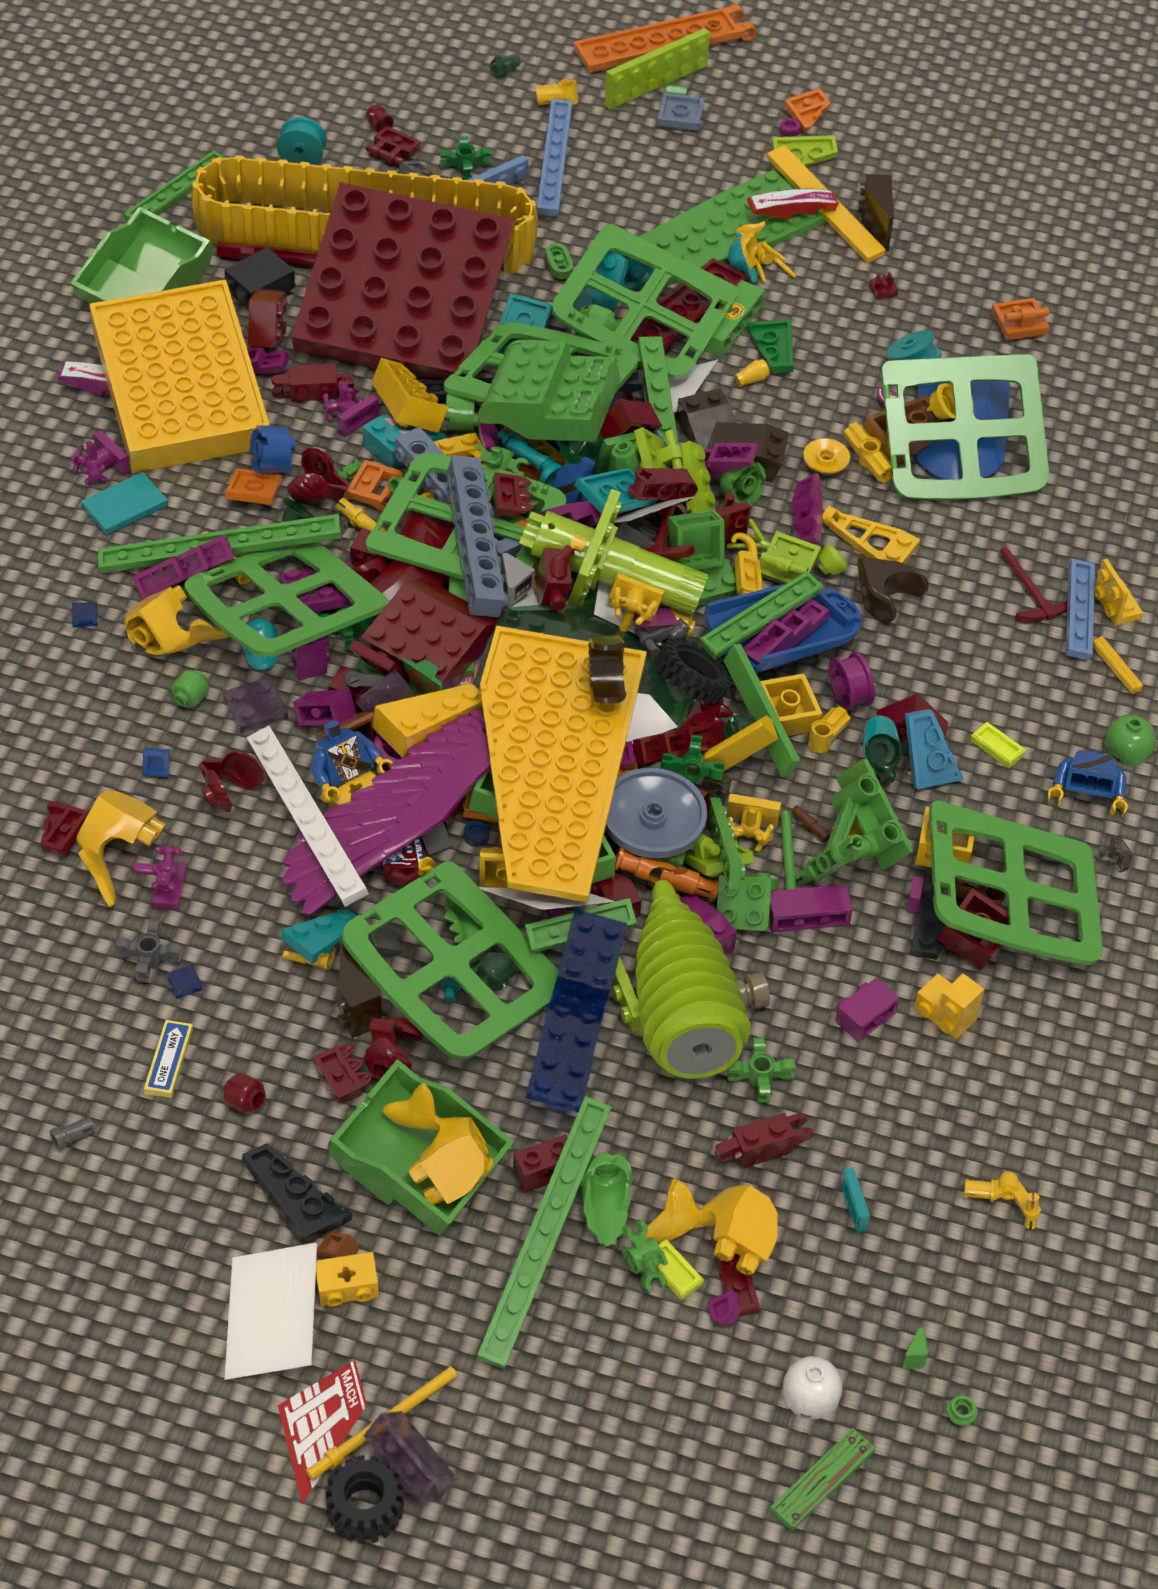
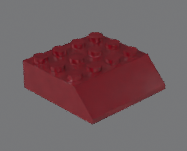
[361,578,504,690]

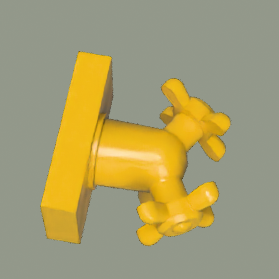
[608,573,664,632]
[727,793,781,853]

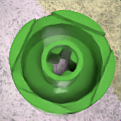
[446,393,482,432]

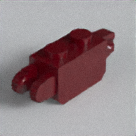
[271,364,354,402]
[714,1113,815,1168]

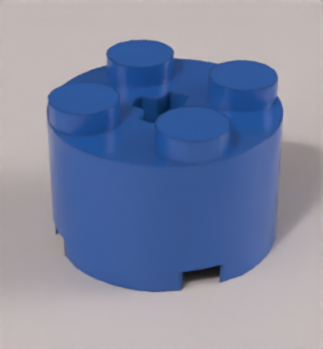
[250,425,296,473]

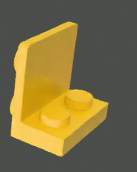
[1094,559,1143,626]

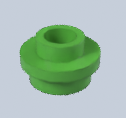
[947,1396,977,1426]

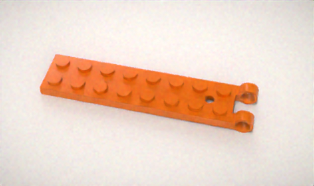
[574,4,757,72]

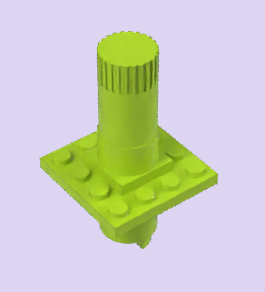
[518,489,708,616]

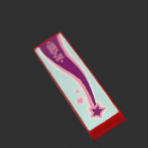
[747,189,839,219]

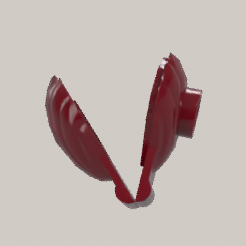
[287,448,349,504]
[199,750,264,812]
[364,1016,426,1080]

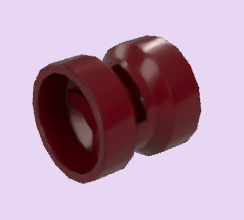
[365,104,394,132]

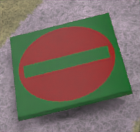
[403,658,444,695]

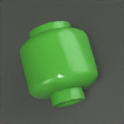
[171,670,209,707]

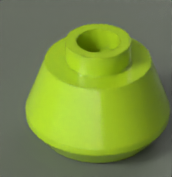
[817,544,848,576]

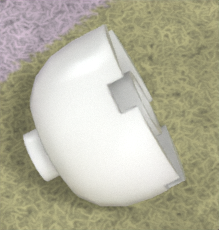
[782,1356,842,1419]

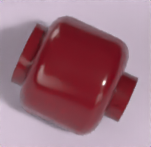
[223,1073,266,1114]

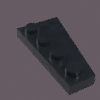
[910,867,974,960]
[242,1143,353,1244]

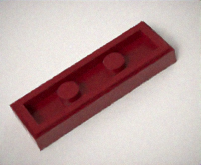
[711,1237,760,1317]

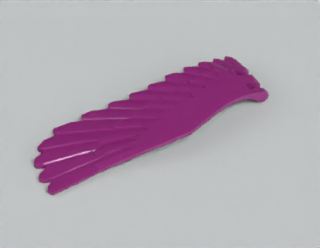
[283,709,491,917]

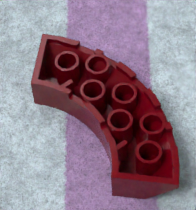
[370,510,455,614]

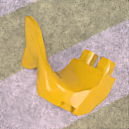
[124,586,230,655]
[76,790,166,907]
[382,1083,493,1205]
[646,1178,778,1275]

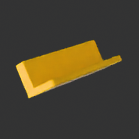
[704,715,778,772]

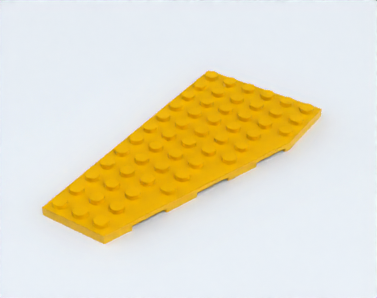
[480,626,647,903]

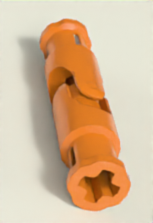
[615,847,719,903]

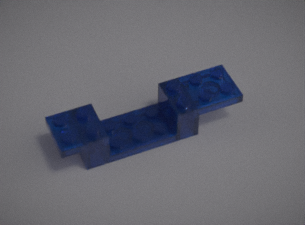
[525,909,628,1112]

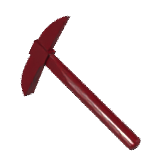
[642,499,695,559]
[999,547,1068,623]

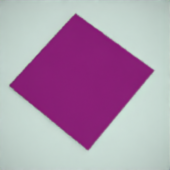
[633,608,681,627]

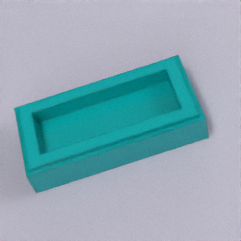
[840,1167,870,1233]

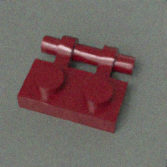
[366,126,421,166]

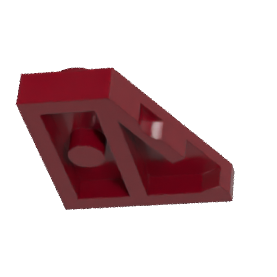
[40,801,90,857]

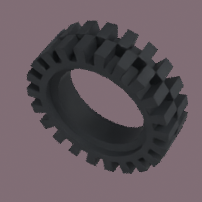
[655,637,733,704]

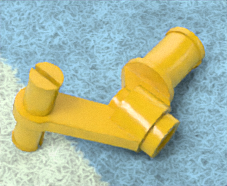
[964,1172,1041,1229]

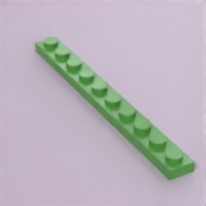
[98,514,342,573]
[477,1096,612,1369]

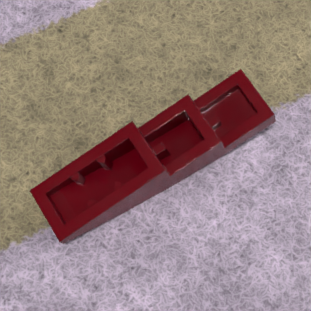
[633,720,725,765]

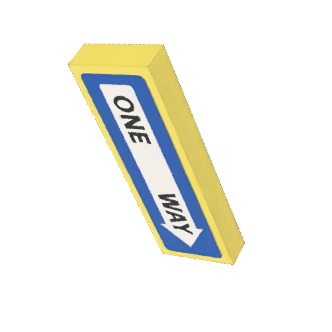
[144,1020,193,1098]

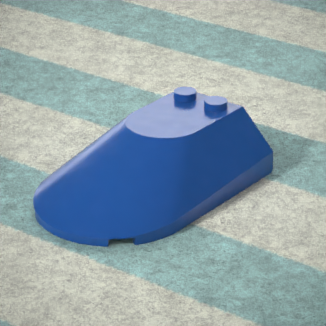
[913,381,1010,480]
[704,583,862,673]

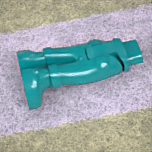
[497,430,563,486]

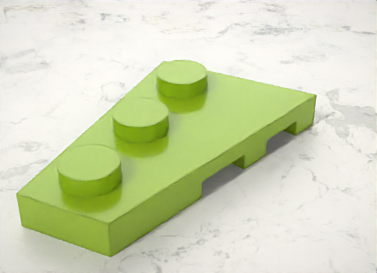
[771,135,838,175]

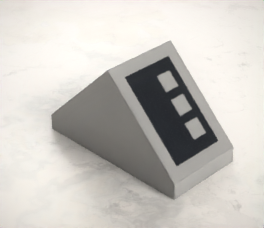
[501,553,535,606]

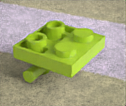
[634,427,683,469]
[760,531,821,584]
[684,834,754,877]

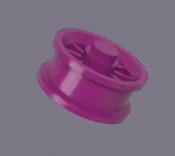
[828,652,875,712]

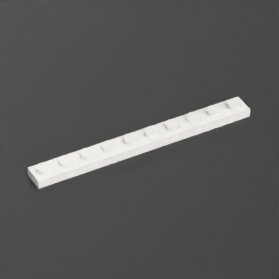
[247,726,369,907]

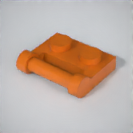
[346,460,404,511]

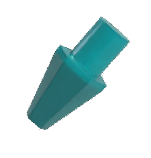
[440,977,461,1003]

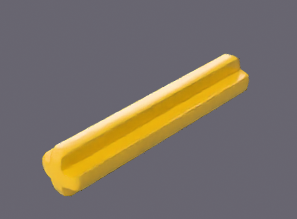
[1093,636,1143,694]

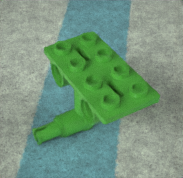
[796,758,913,886]

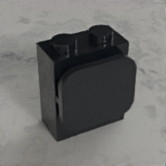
[224,247,295,310]

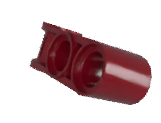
[628,467,698,500]

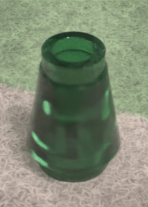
[490,54,521,77]

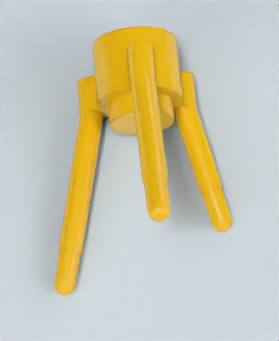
[755,241,796,283]

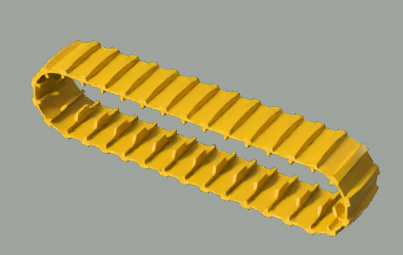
[192,155,538,274]

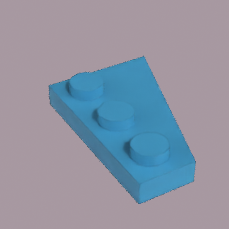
[905,709,965,790]

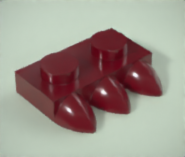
[492,472,534,518]
[682,699,734,730]
[313,1044,373,1104]

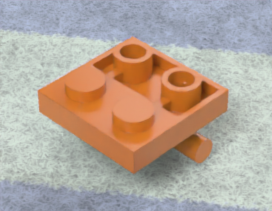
[991,298,1050,340]

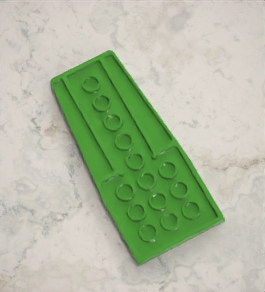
[639,170,826,287]

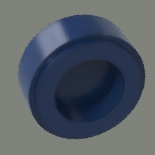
[464,821,490,847]

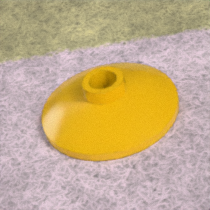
[803,439,850,474]

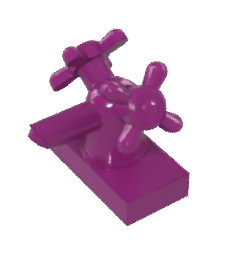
[323,381,379,438]
[71,430,130,485]
[133,846,187,911]

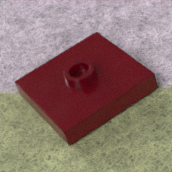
[350,640,409,684]

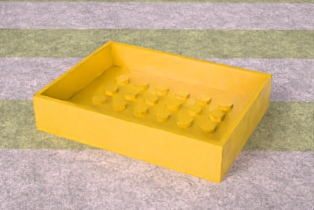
[89,280,270,474]

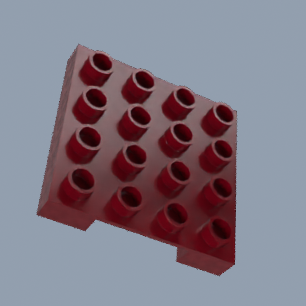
[291,182,515,380]

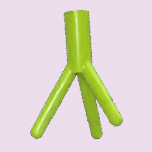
[727,519,770,551]

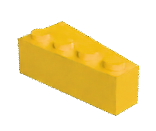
[371,358,448,433]
[372,683,483,758]

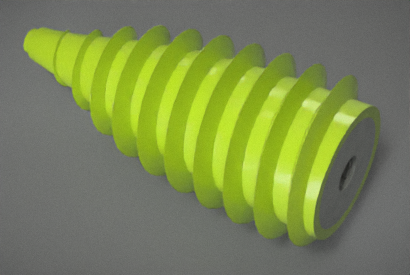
[636,880,751,1079]

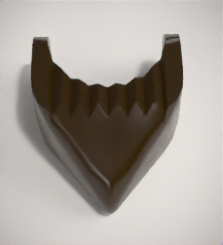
[857,557,929,624]
[588,636,627,704]

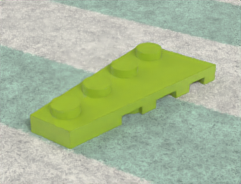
[681,441,715,513]

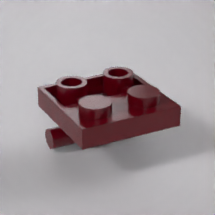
[715,493,751,548]

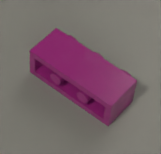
[769,884,853,933]

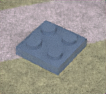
[657,93,705,131]

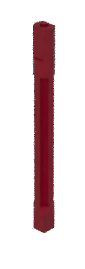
[217,241,318,268]

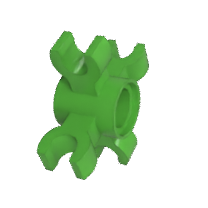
[474,445,530,477]
[727,1037,796,1103]
[621,1219,668,1292]

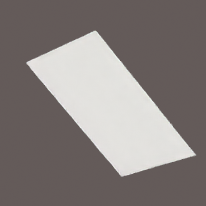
[224,1243,317,1380]

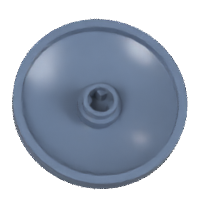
[605,768,707,858]

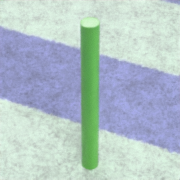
[780,810,796,890]

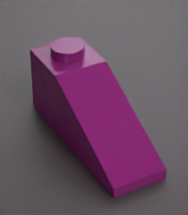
[680,894,737,955]

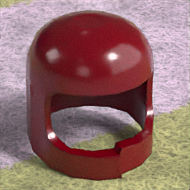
[350,554,389,583]

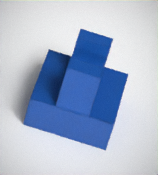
[142,747,171,777]

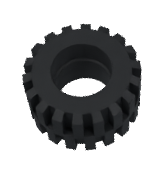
[325,1455,404,1544]

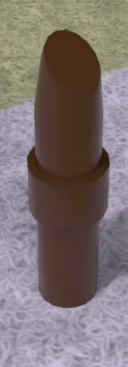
[792,805,831,842]

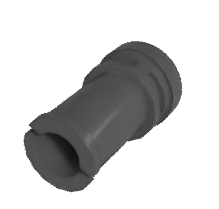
[50,1116,95,1151]

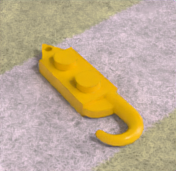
[731,533,763,595]

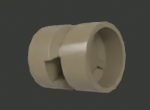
[736,972,770,1010]

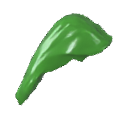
[581,1152,632,1248]

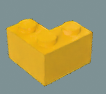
[914,973,984,1039]

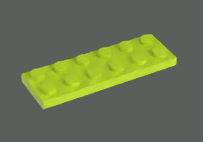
[604,28,710,110]

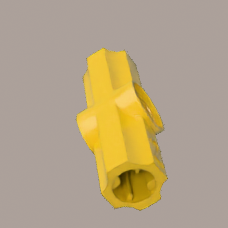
[843,422,892,483]

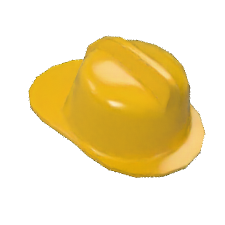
[927,382,974,420]

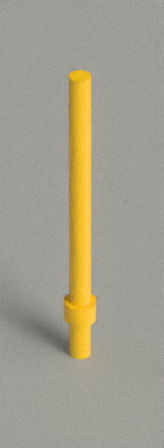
[306,1366,457,1480]

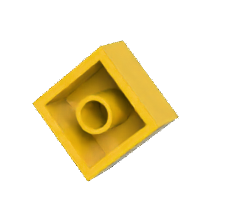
[760,674,823,736]

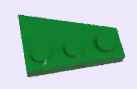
[747,319,794,374]

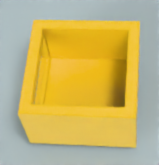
[915,806,974,868]

